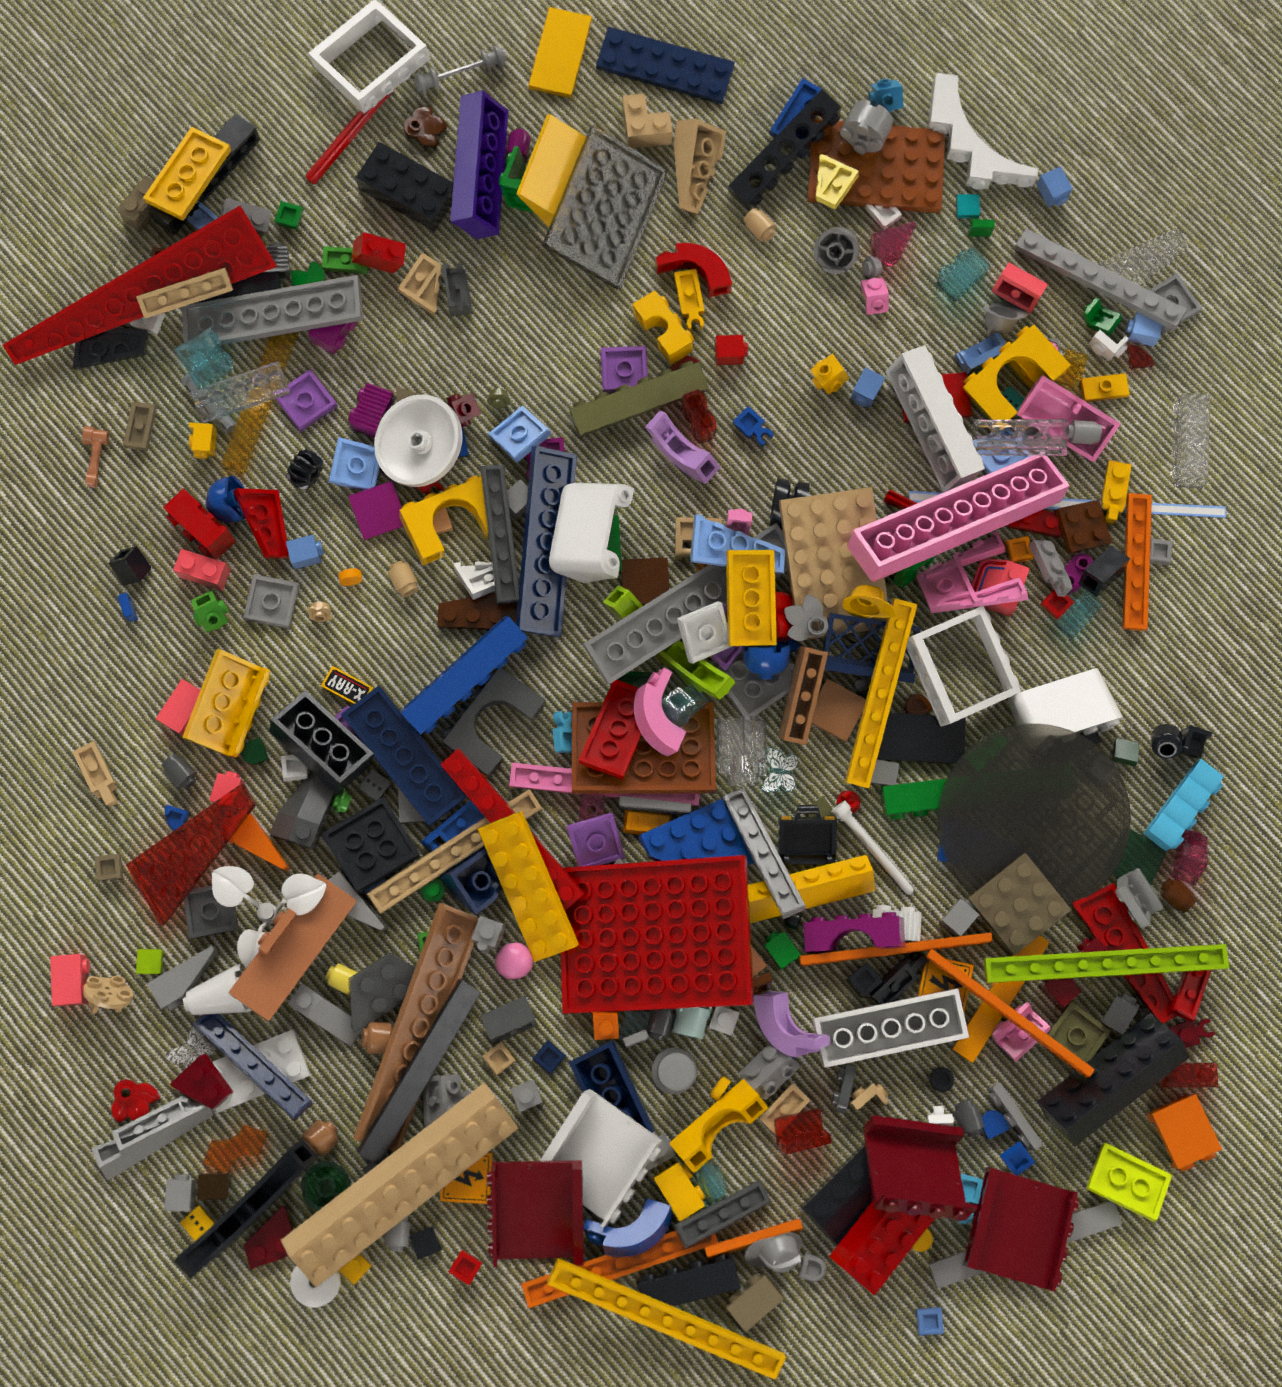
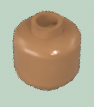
[361,1022,393,1055]
[302,1120,339,1157]

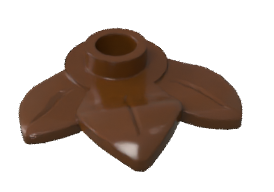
[403,106,447,147]

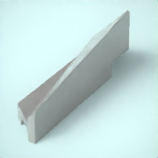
[91,1097,213,1180]

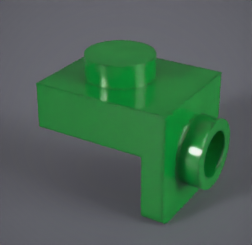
[1084,298,1122,336]

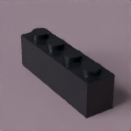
[636,1253,741,1307]

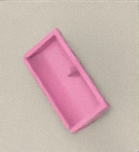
[1017,375,1121,462]

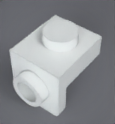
[1089,330,1129,362]

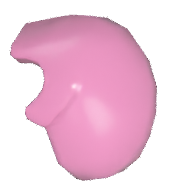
[495,942,533,980]

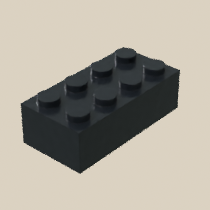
[355,142,454,232]
[269,690,374,795]

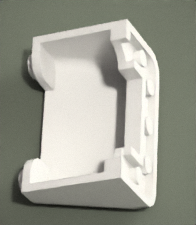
[549,483,634,583]

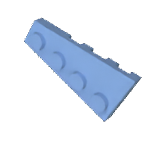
[690,514,785,574]

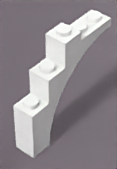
[928,73,1038,190]

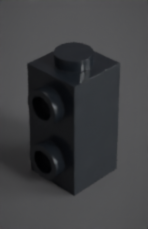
[1078,545,1130,597]

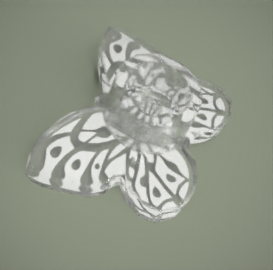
[164,1025,217,1070]

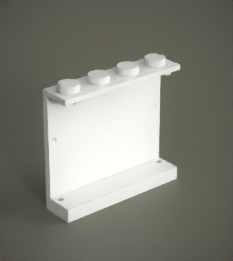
[540,1089,662,1228]

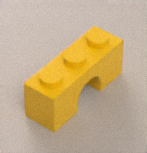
[632,290,694,365]

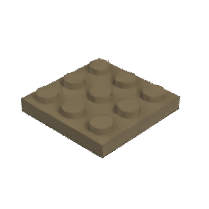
[968,853,1071,955]

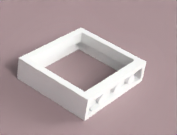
[308,0,430,113]
[906,606,1021,726]

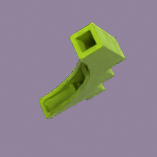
[603,585,736,700]

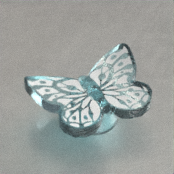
[761,747,799,792]

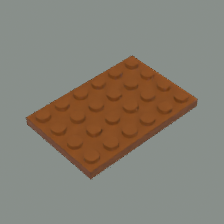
[807,119,945,213]
[572,702,716,794]

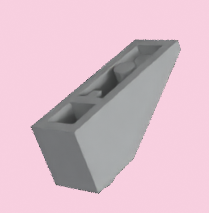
[329,872,387,932]
[147,946,219,1011]
[288,983,363,1046]

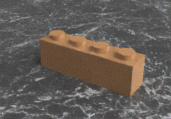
[778,646,828,745]

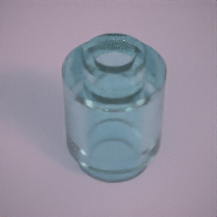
[696,1162,728,1201]

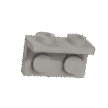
[423,1074,461,1127]

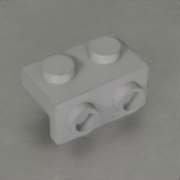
[1115,868,1163,928]
[739,1043,800,1100]

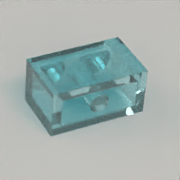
[936,247,991,302]

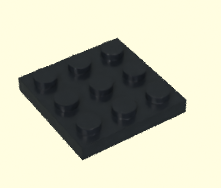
[321,797,421,894]

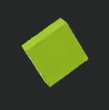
[136,949,164,974]

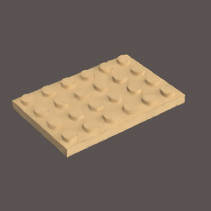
[779,487,888,640]

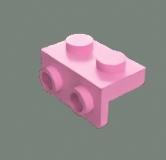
[992,1002,1051,1062]

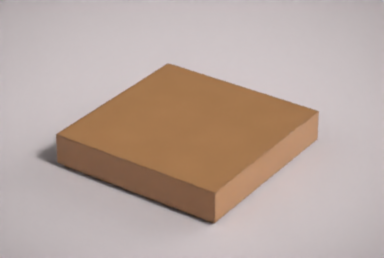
[812,679,866,743]

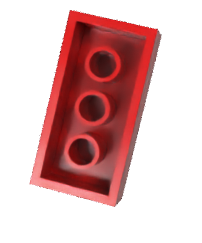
[829,1201,935,1296]

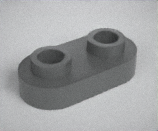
[831,1063,856,1114]

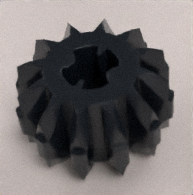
[286,449,323,490]

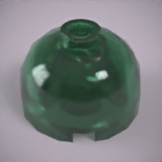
[301,1161,352,1211]

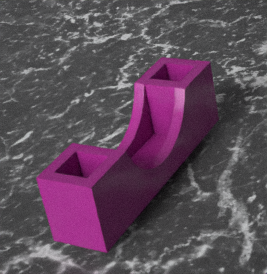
[804,912,906,954]

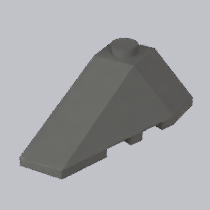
[269,771,335,851]

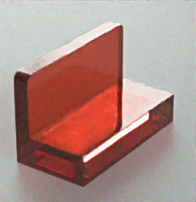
[774,1108,832,1155]

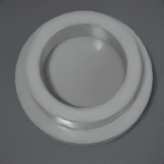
[862,256,882,279]

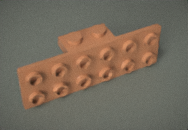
[229,874,356,1021]

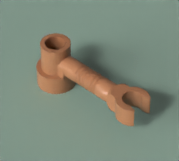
[82,426,109,488]

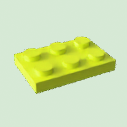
[1086,1142,1172,1222]

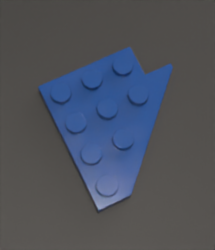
[638,799,754,866]

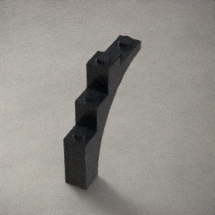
[174,1139,319,1279]

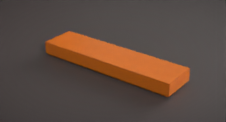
[705,1219,803,1260]

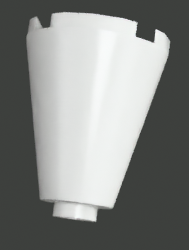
[183,964,252,1015]

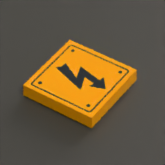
[917,954,974,1013]
[440,1153,493,1204]

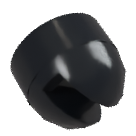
[783,912,802,930]

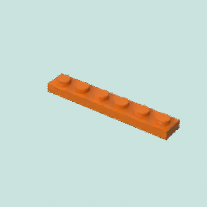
[1122,493,1152,631]

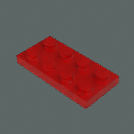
[578,680,642,780]

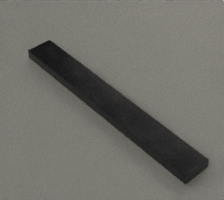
[356,979,481,1165]

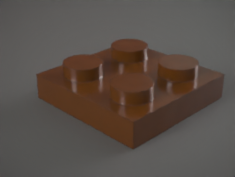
[1055,500,1112,554]

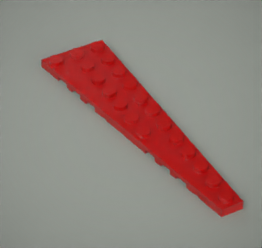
[2,205,278,365]

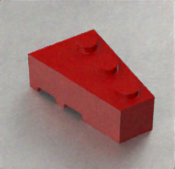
[163,488,236,560]

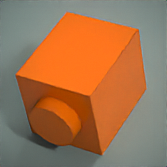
[593,1011,619,1040]

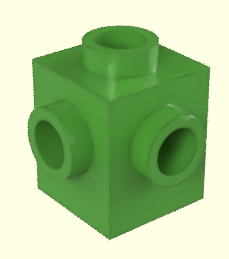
[191,590,229,632]

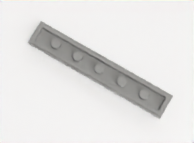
[723,788,806,919]

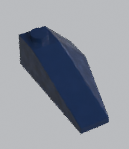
[440,846,502,915]

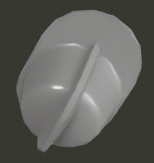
[983,302,1029,335]
[744,1232,802,1273]

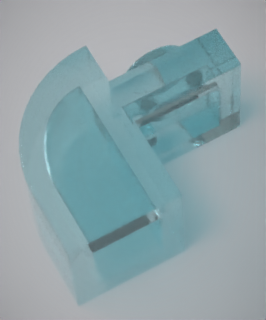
[662,684,708,727]

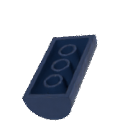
[569,1040,656,1133]

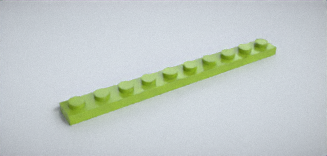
[983,944,1229,983]

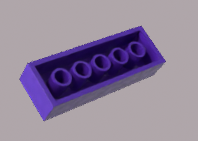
[450,90,509,239]

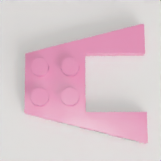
[916,531,1028,613]

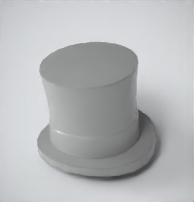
[651,1047,697,1094]

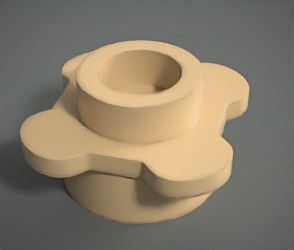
[307,602,332,622]

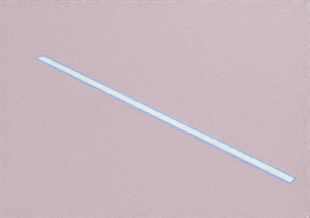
[909,491,1226,518]

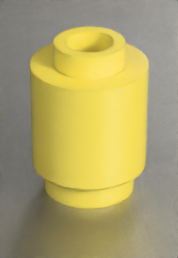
[325,963,358,995]

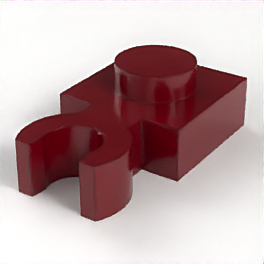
[1168,1019,1215,1048]

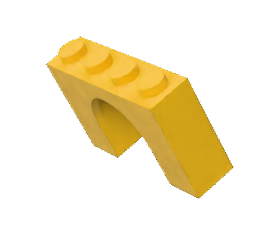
[963,325,1071,430]
[399,475,488,566]

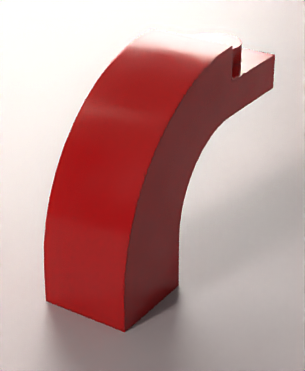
[655,243,732,298]

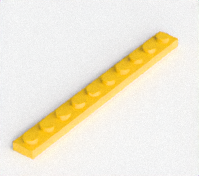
[547,1258,786,1380]

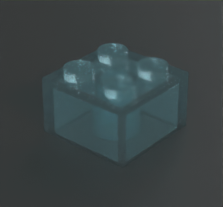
[174,328,234,390]

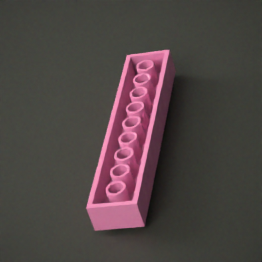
[847,451,1070,582]

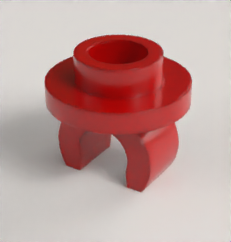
[836,790,860,814]

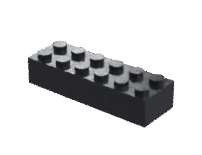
[1037,1013,1189,1147]

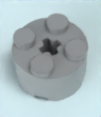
[840,100,893,154]

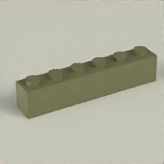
[569,361,709,438]

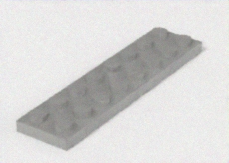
[182,275,363,351]

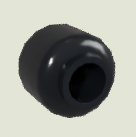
[1151,724,1183,759]

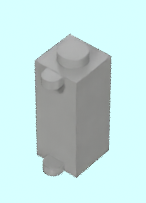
[472,916,506,954]

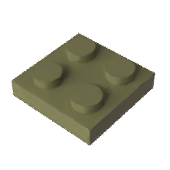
[1047,1001,1111,1063]

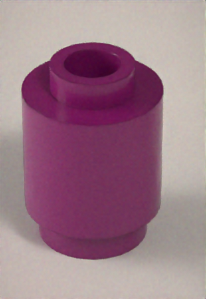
[506,129,531,163]

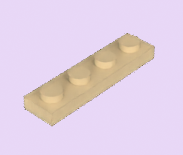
[136,268,233,319]

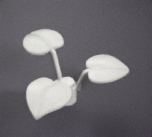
[212,866,326,968]

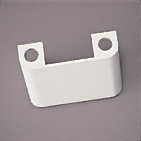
[1007,668,1123,754]

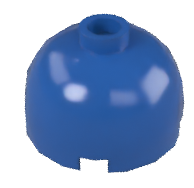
[205,476,246,523]
[743,643,790,679]

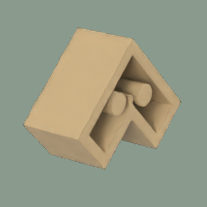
[622,93,672,149]

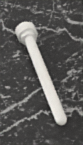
[830,800,914,895]

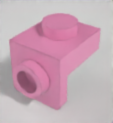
[861,278,889,315]

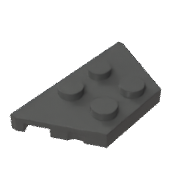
[348,952,416,1033]

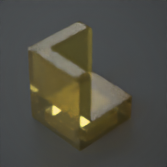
[1055,349,1088,388]

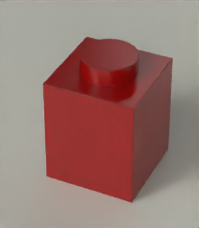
[715,335,748,365]

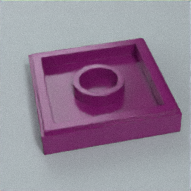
[348,481,404,540]

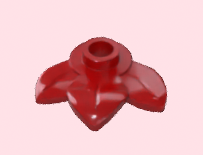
[111,1079,160,1123]

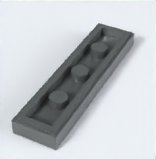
[673,1180,771,1249]

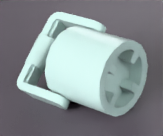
[672,1007,712,1040]

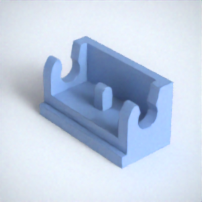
[954,332,1006,377]

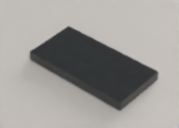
[877,713,966,765]

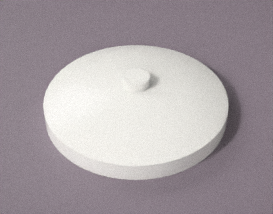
[374,395,462,487]

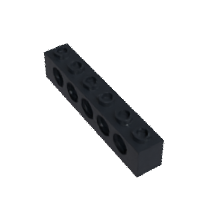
[728,89,841,210]

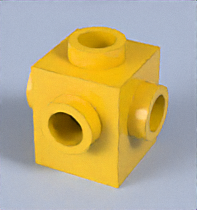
[810,353,850,395]

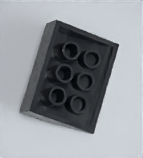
[800,1142,873,1246]

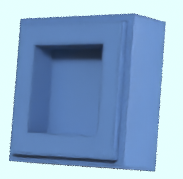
[915,1307,944,1336]

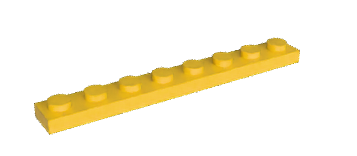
[845,598,917,788]

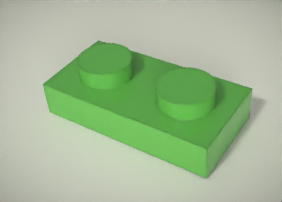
[322,246,368,274]

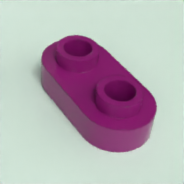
[1065,553,1093,595]

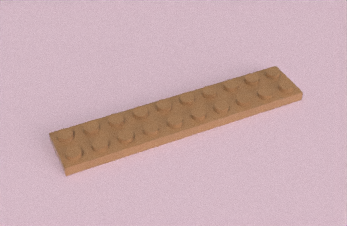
[353,903,479,1152]

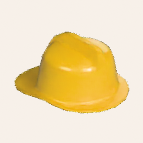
[842,585,896,618]

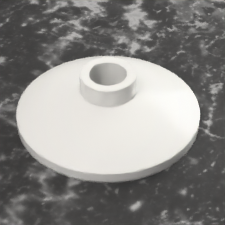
[290,1265,341,1307]

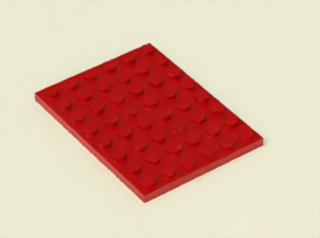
[561,855,754,1014]

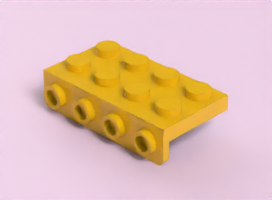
[182,649,270,758]

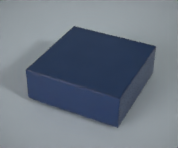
[532,1040,566,1075]

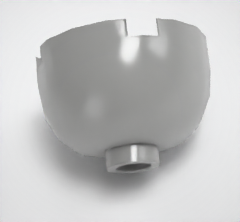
[813,227,860,274]

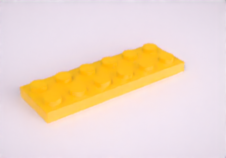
[478,811,579,962]

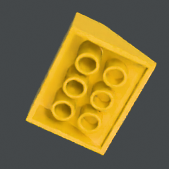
[516,114,603,231]

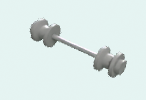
[413,45,507,95]

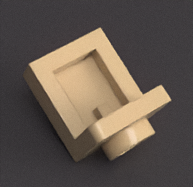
[849,1083,889,1110]

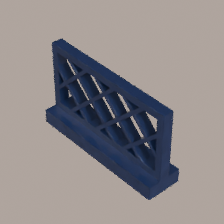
[823,613,921,683]

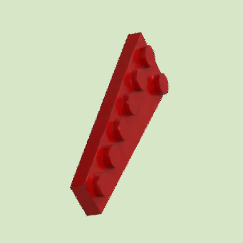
[1071,883,1178,1023]

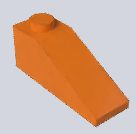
[223,808,290,872]

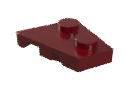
[170,1053,234,1109]
[243,1206,293,1270]

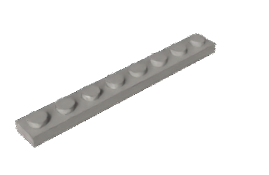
[1014,228,1187,331]

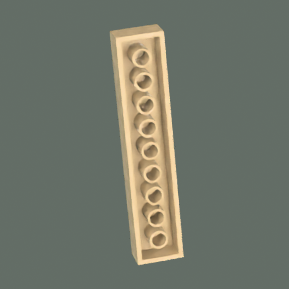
[281,1082,519,1287]

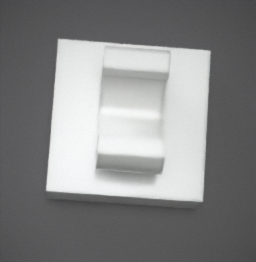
[927,1106,954,1126]

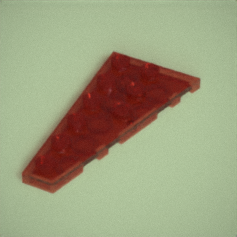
[126,784,257,926]

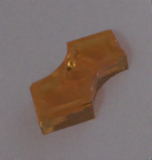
[203,1124,268,1172]

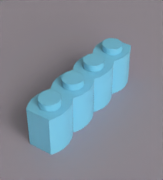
[1143,759,1224,851]

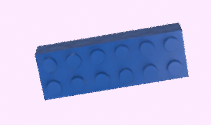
[400,616,528,734]

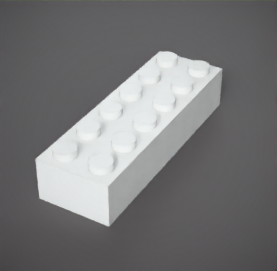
[886,345,985,492]
[812,989,969,1068]

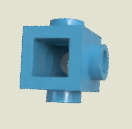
[868,79,903,113]

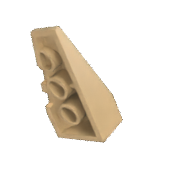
[674,119,726,214]

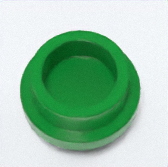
[421,878,445,902]

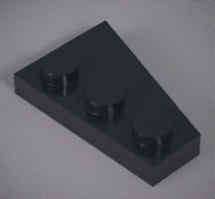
[72,327,149,370]

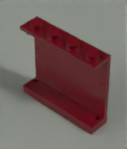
[863,1115,977,1221]
[486,1160,584,1268]
[963,1167,1079,1292]

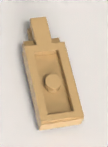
[72,741,118,808]

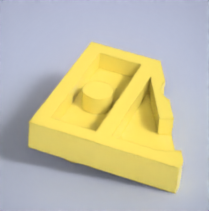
[816,154,859,210]

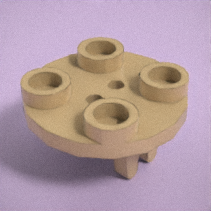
[83,976,133,1013]

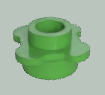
[332,790,351,813]

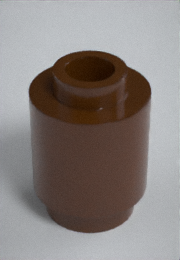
[1160,878,1197,913]

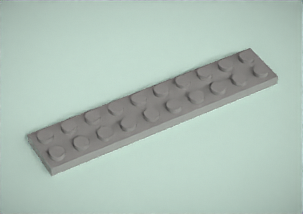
[582,523,788,685]

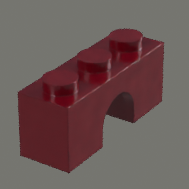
[1039,937,1109,1008]

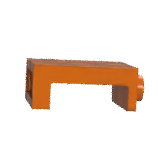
[1146,1094,1222,1171]

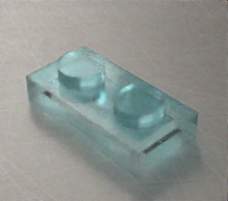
[1054,590,1104,640]

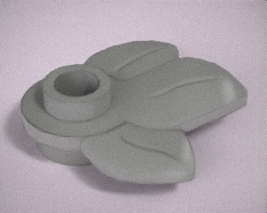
[784,594,828,641]

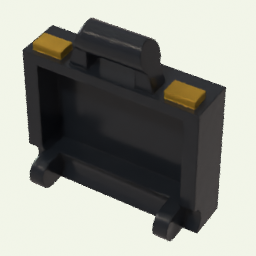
[778,805,837,865]

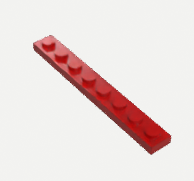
[440,748,585,910]

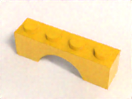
[669,1078,768,1173]

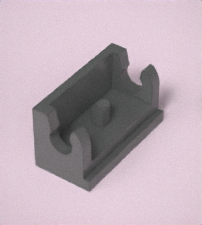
[442,263,473,316]
[480,996,538,1045]

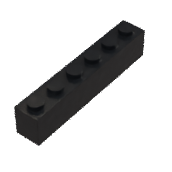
[148,113,261,235]

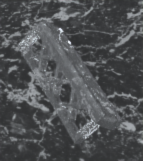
[190,361,290,423]
[972,420,1068,456]

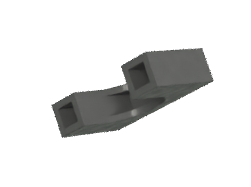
[442,668,546,779]

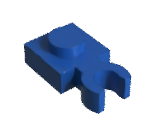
[732,406,774,447]

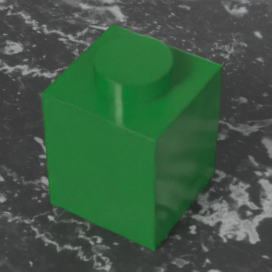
[763,931,801,970]

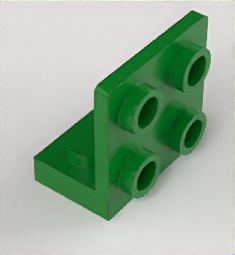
[499,146,533,213]

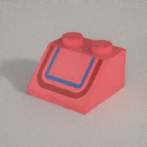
[971,559,1030,617]

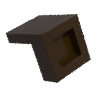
[197,1172,232,1200]

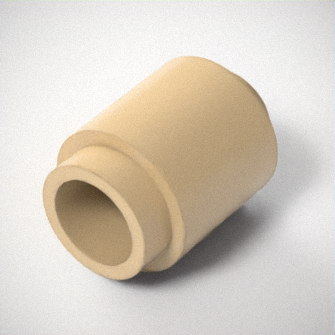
[744,208,776,242]
[387,561,419,597]

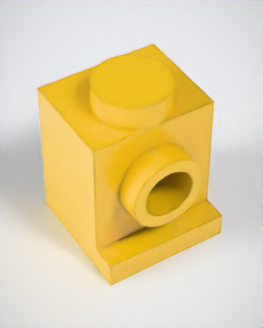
[189,422,217,459]

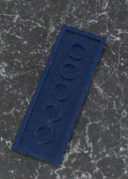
[596,26,735,105]
[341,686,467,827]

